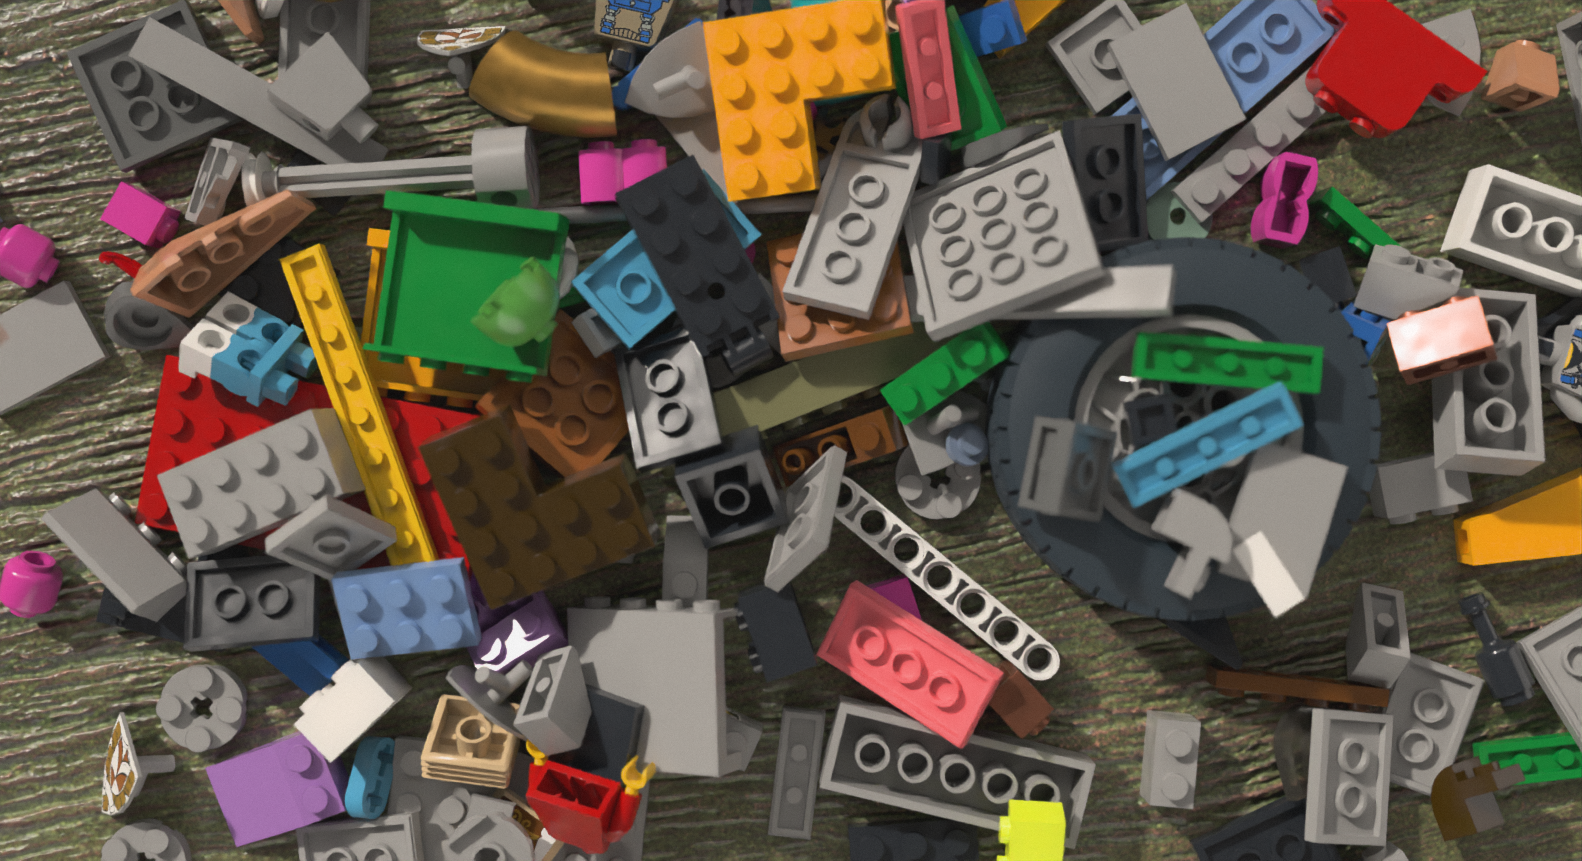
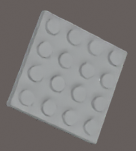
[903,130,1105,342]

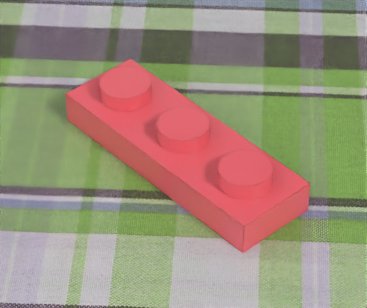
[895,0,961,140]

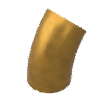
[469,30,617,138]

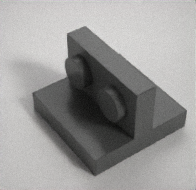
[1018,416,1118,522]

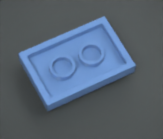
[331,557,482,659]

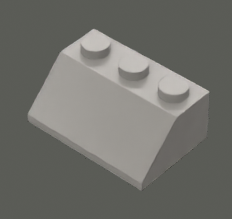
[41,488,187,622]

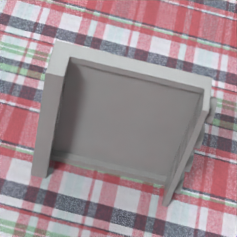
[567,596,742,777]

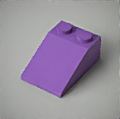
[205,731,349,847]

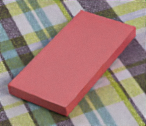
[816,580,1004,749]

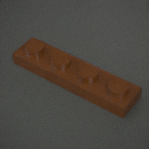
[1206,664,1390,712]

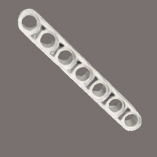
[834,475,1060,681]

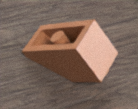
[1481,40,1560,112]

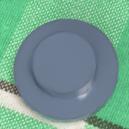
[945,423,988,467]

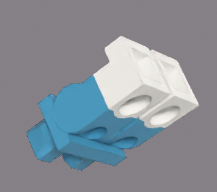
[179,292,318,407]

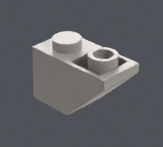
[1354,244,1463,320]

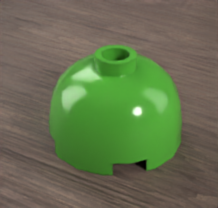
[471,257,560,346]

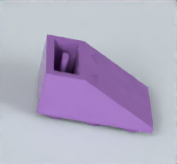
[466,572,568,676]

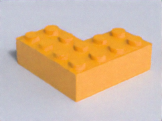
[703,0,896,202]

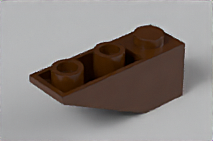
[772,406,910,487]

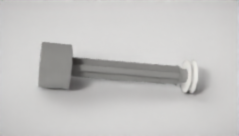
[242,126,540,209]

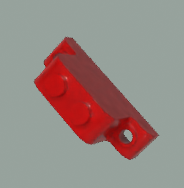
[1305,0,1487,138]

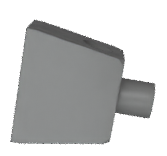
[267,32,379,144]

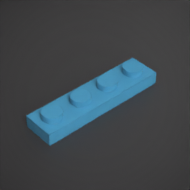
[1111,381,1304,508]

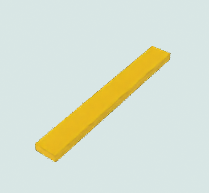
[280,244,440,566]

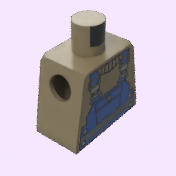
[594,0,680,74]

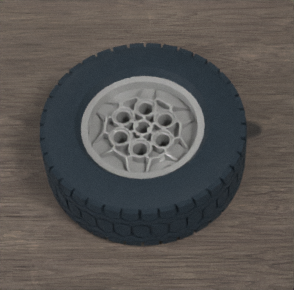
[985,237,1381,621]

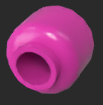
[0,224,60,288]
[0,551,63,618]

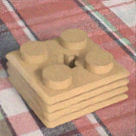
[421,694,521,788]

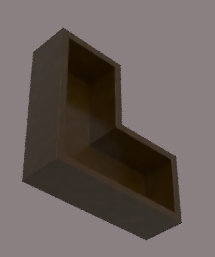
[418,404,660,610]

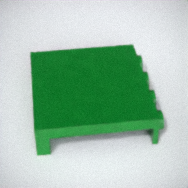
[363,190,570,383]

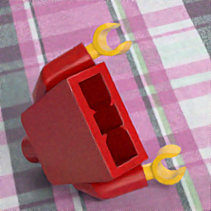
[526,739,656,854]

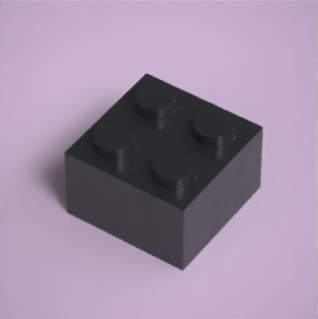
[675,425,788,549]
[733,580,817,682]

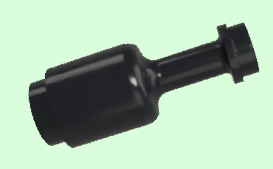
[1458,592,1535,707]

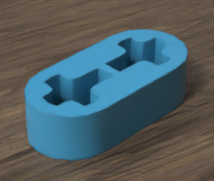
[345,736,395,819]

